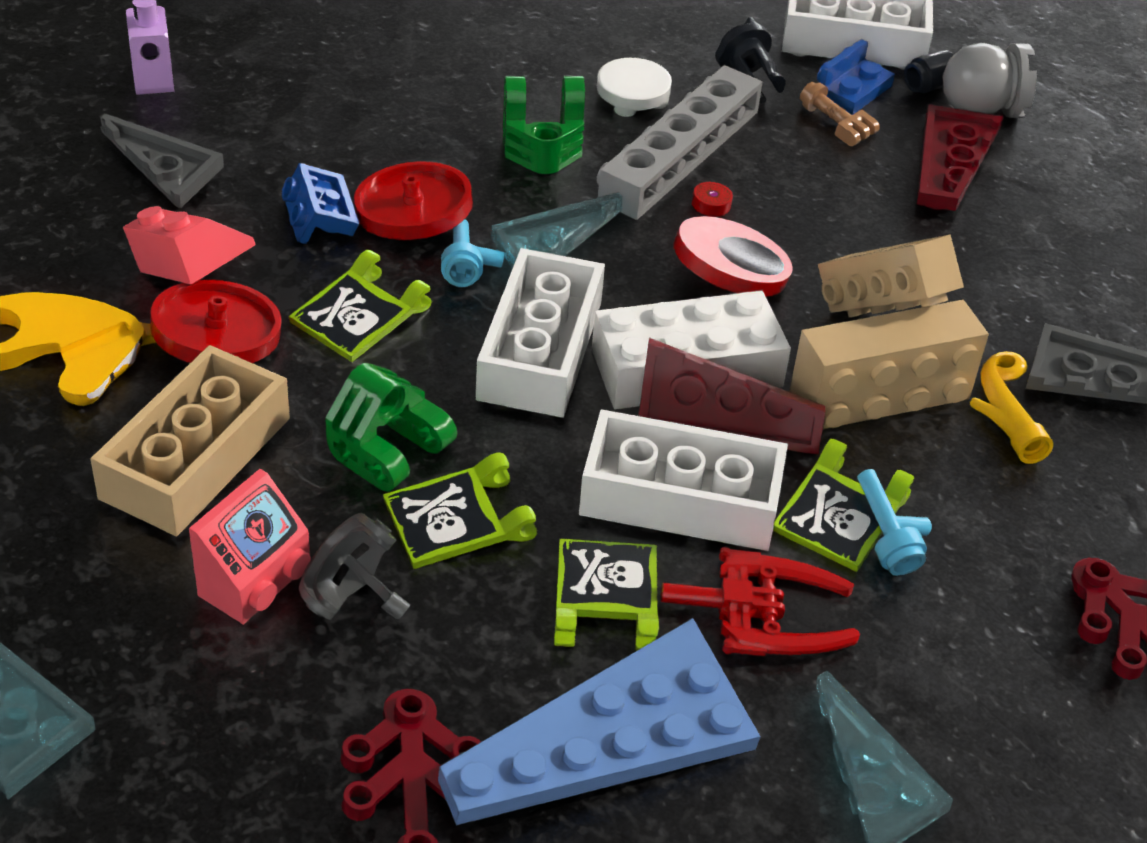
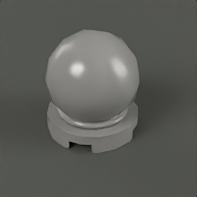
[942,42,1037,118]

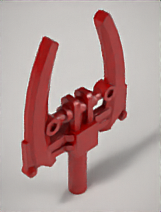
[660,547,860,656]

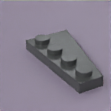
[1025,323,1147,404]

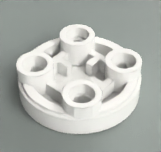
[597,58,672,117]

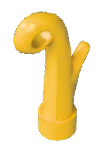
[970,351,1053,464]

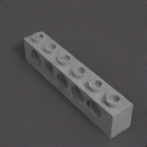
[596,65,763,220]

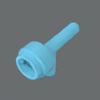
[441,219,504,287]
[857,469,932,576]

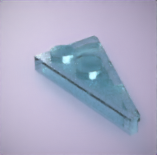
[491,192,623,268]
[816,671,953,843]

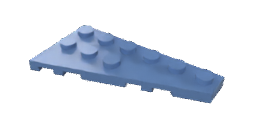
[438,618,760,825]

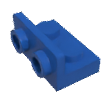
[817,39,895,115]
[282,163,360,244]

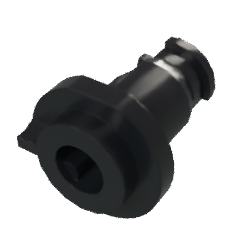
[715,17,786,103]

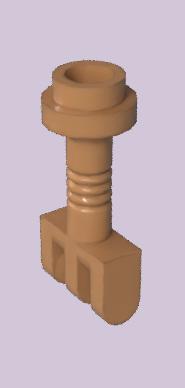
[800,82,880,146]

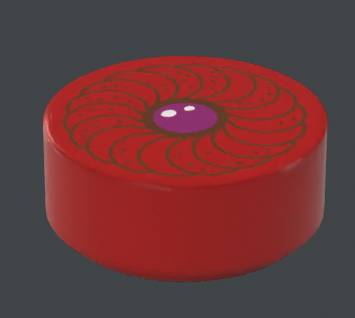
[692,182,733,217]

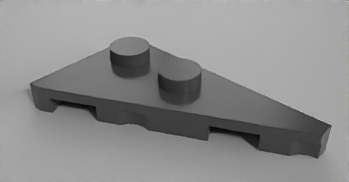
[100,114,224,208]

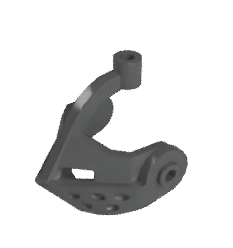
[299,513,410,620]

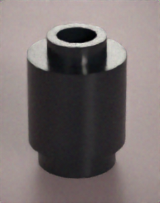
[904,50,953,94]

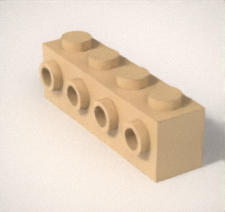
[818,235,964,317]

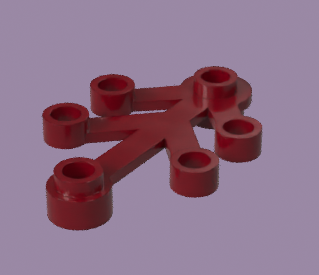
[1071,558,1147,680]
[341,689,481,843]

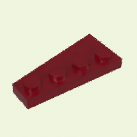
[916,104,1003,211]
[639,338,826,454]

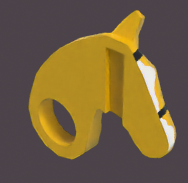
[0,292,156,406]

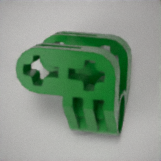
[503,76,585,174]
[325,363,457,492]

